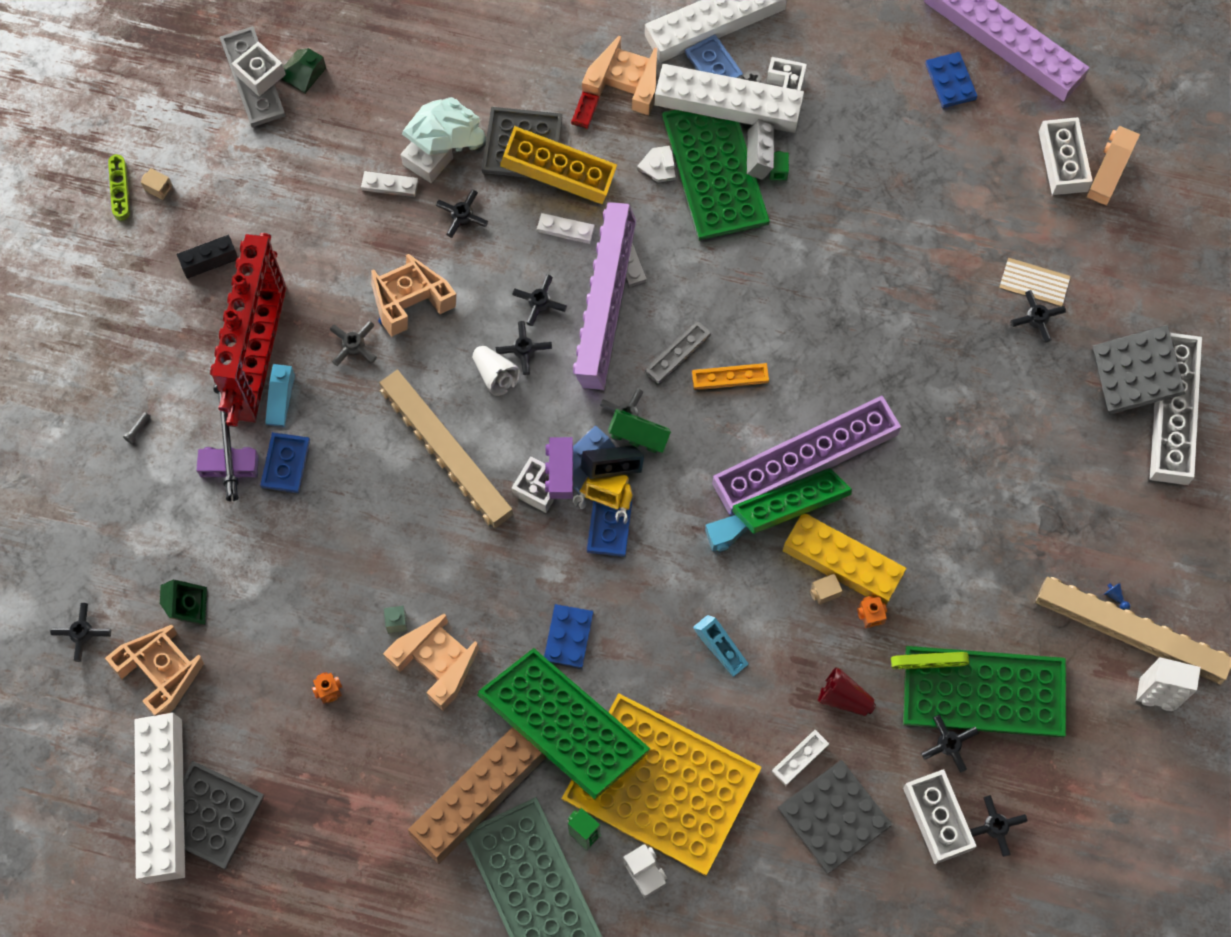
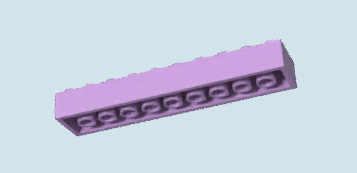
[924,0,1090,102]
[573,202,636,390]
[712,396,901,516]

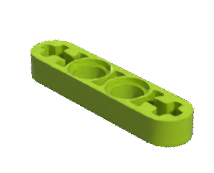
[108,154,130,221]
[891,652,969,669]

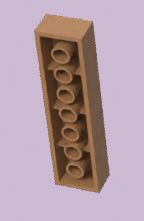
[408,727,546,864]

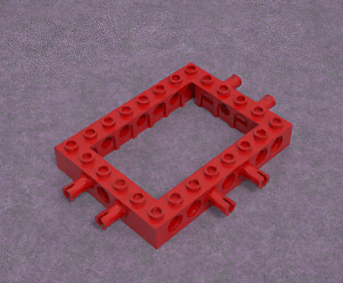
[210,233,287,427]

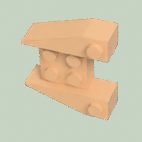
[582,36,657,115]
[1086,126,1140,206]
[371,254,456,337]
[383,614,479,711]
[105,625,204,716]

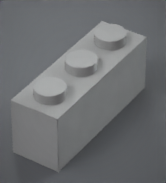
[747,119,774,180]

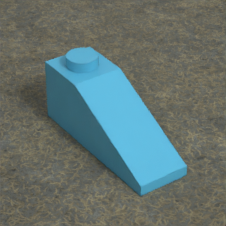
[265,364,295,427]
[705,515,748,552]
[693,615,748,676]

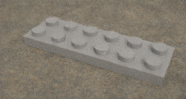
[220,26,286,127]

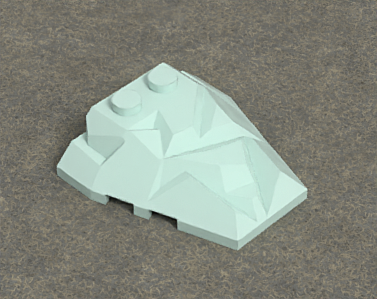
[402,97,486,155]

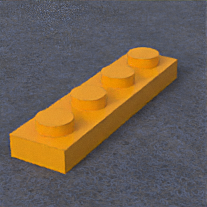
[692,363,769,390]

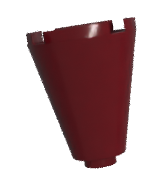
[817,667,876,716]

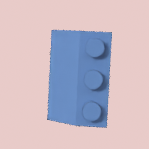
[573,425,615,494]

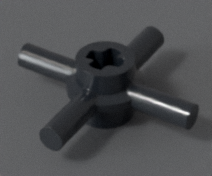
[436,189,488,238]
[512,275,567,326]
[1010,290,1066,343]
[495,321,552,375]
[50,603,111,662]
[921,714,979,773]
[969,795,1028,857]

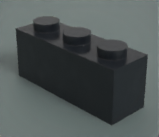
[177,234,238,279]
[580,445,644,479]

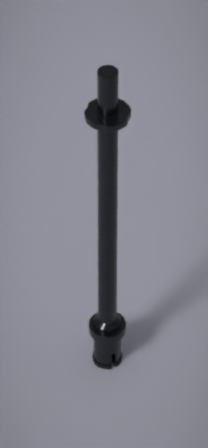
[213,385,239,502]

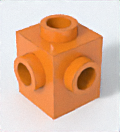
[857,596,887,629]
[312,672,342,704]

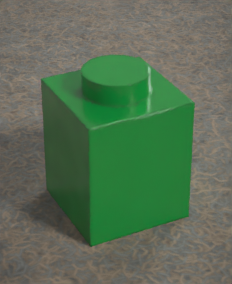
[769,151,789,181]

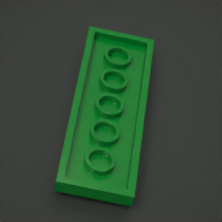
[732,468,852,534]

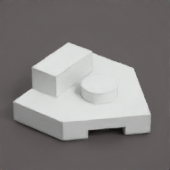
[637,146,676,183]

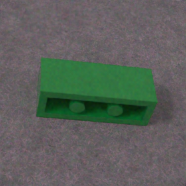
[608,409,671,454]
[568,808,601,851]

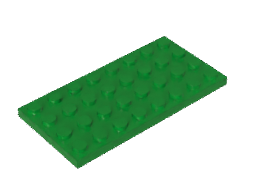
[662,110,770,241]
[903,646,1066,738]
[477,648,650,799]

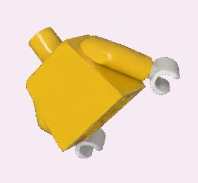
[573,475,632,524]

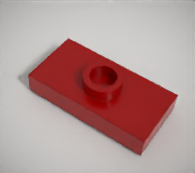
[571,91,600,129]

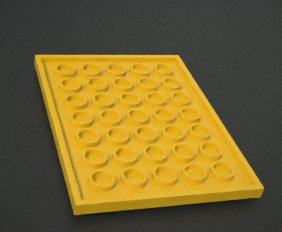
[561,693,762,876]

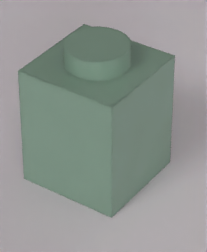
[384,606,408,633]

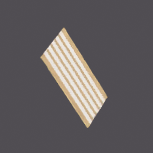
[999,258,1071,306]

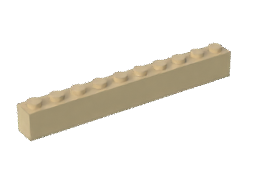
[379,369,513,529]
[1035,577,1231,685]

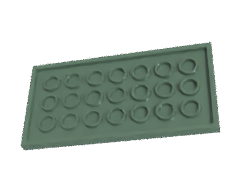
[465,797,602,937]

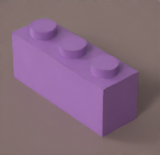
[545,437,573,499]
[196,447,259,477]

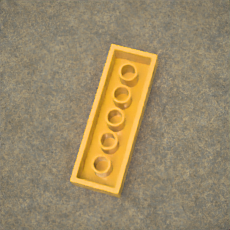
[500,126,617,205]
[783,513,907,606]

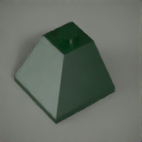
[281,48,326,94]
[159,579,207,625]

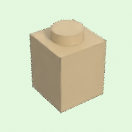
[141,168,173,200]
[810,574,842,605]

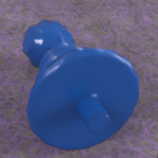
[1104,583,1131,610]

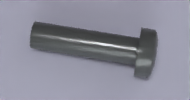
[123,412,151,444]

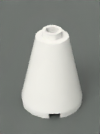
[472,346,521,396]

